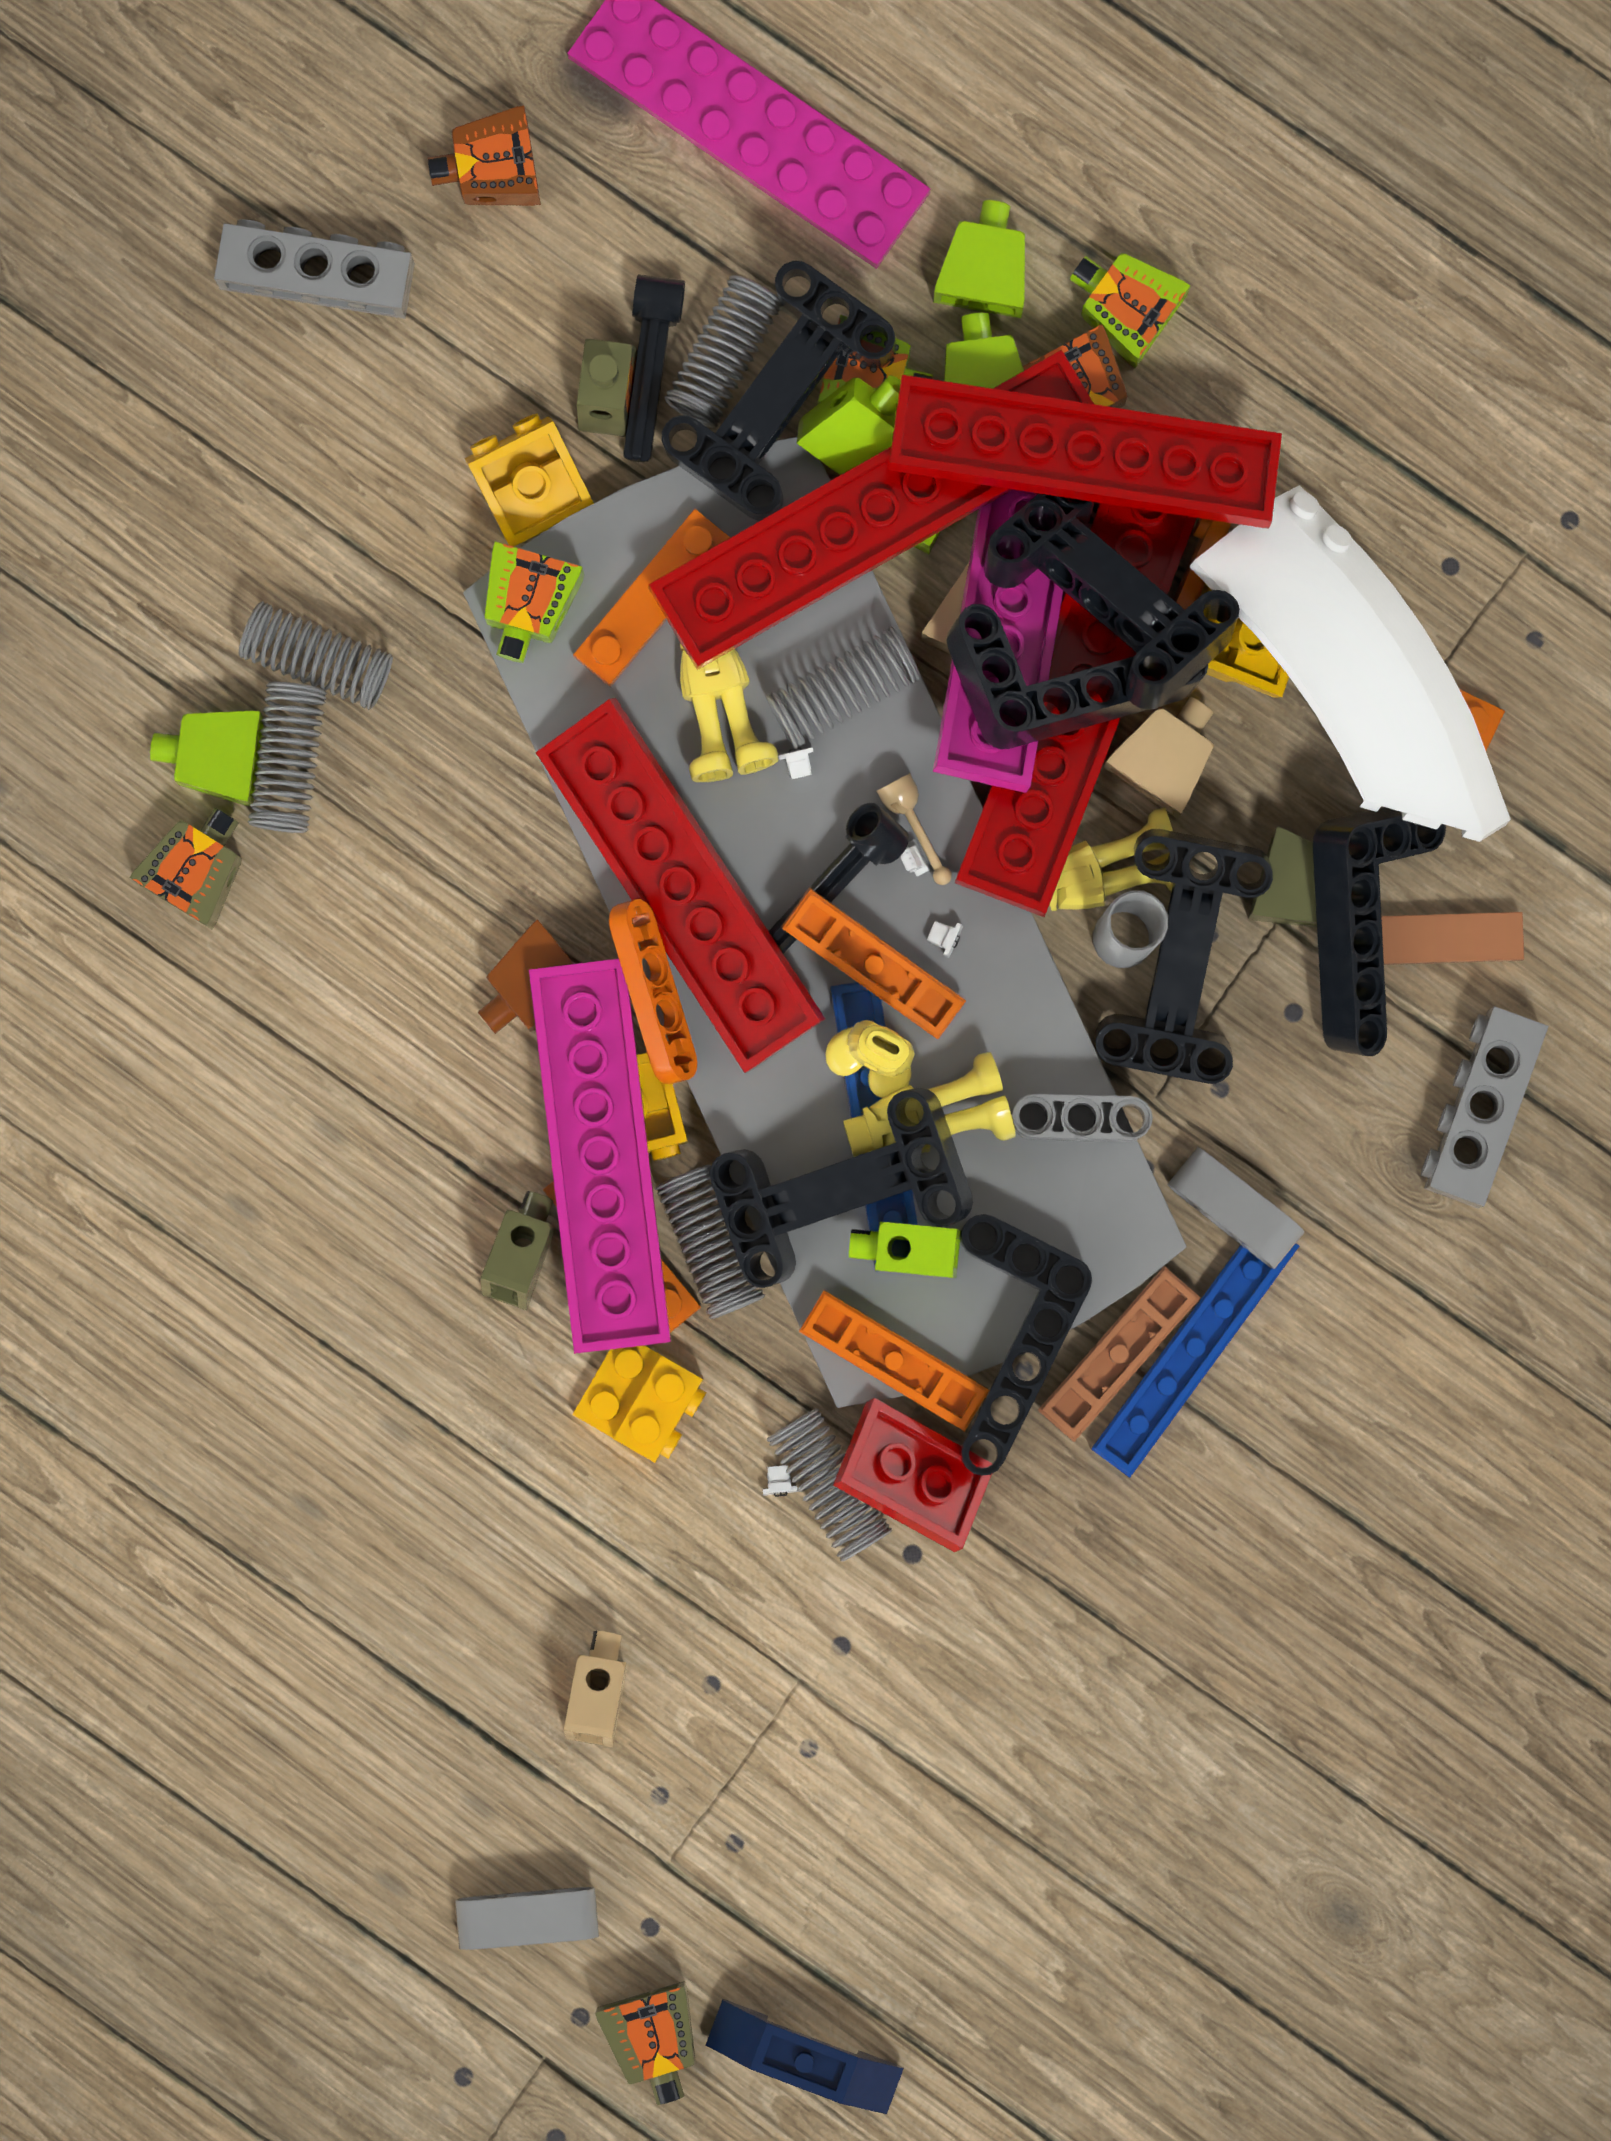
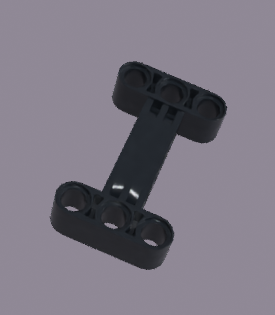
[661,261,896,521]
[984,493,1240,710]
[1096,829,1273,1084]
[710,1088,973,1288]

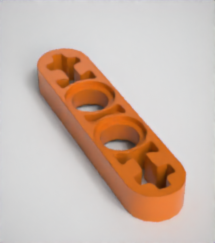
[609,899,698,1084]

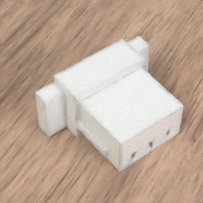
[778,747,814,779]
[900,839,930,877]
[927,921,963,958]
[763,1465,798,1497]

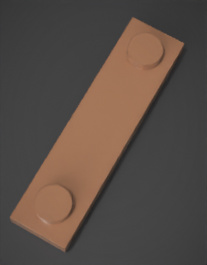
[1037,1266,1200,1442]

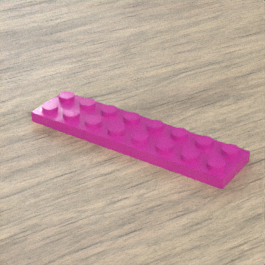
[567,0,931,269]
[933,490,1078,793]
[529,959,671,1354]

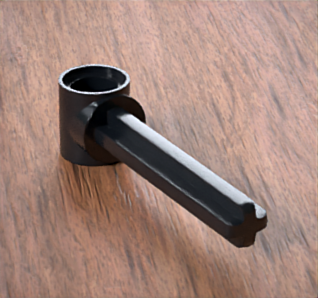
[623,274,685,462]
[769,803,909,954]

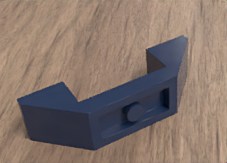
[705,1999,904,2114]

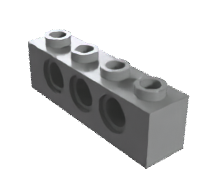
[214,219,415,319]
[1421,1006,1549,1208]

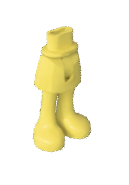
[680,644,778,782]
[1049,807,1173,912]
[825,1020,915,1098]
[843,1052,1016,1157]

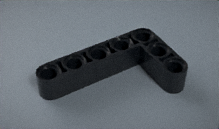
[946,604,1208,749]
[1313,807,1446,1056]
[960,1214,1092,1476]

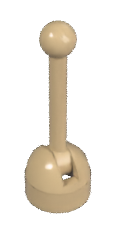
[876,774,952,885]

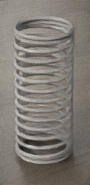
[665,275,783,428]
[238,601,393,710]
[767,627,920,748]
[248,682,327,833]
[1093,891,1168,968]
[656,1165,765,1319]
[767,1408,892,1562]

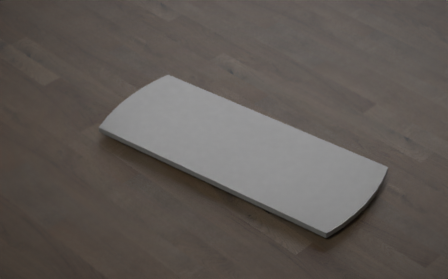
[463,437,1187,1408]

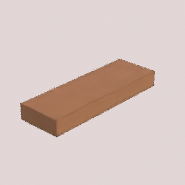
[1382,912,1524,965]

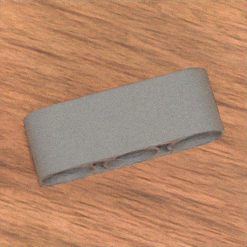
[1011,1094,1153,1142]
[1167,1147,1305,1269]
[455,1887,599,1950]

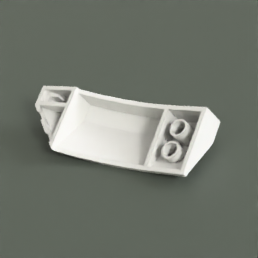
[1190,485,1511,842]

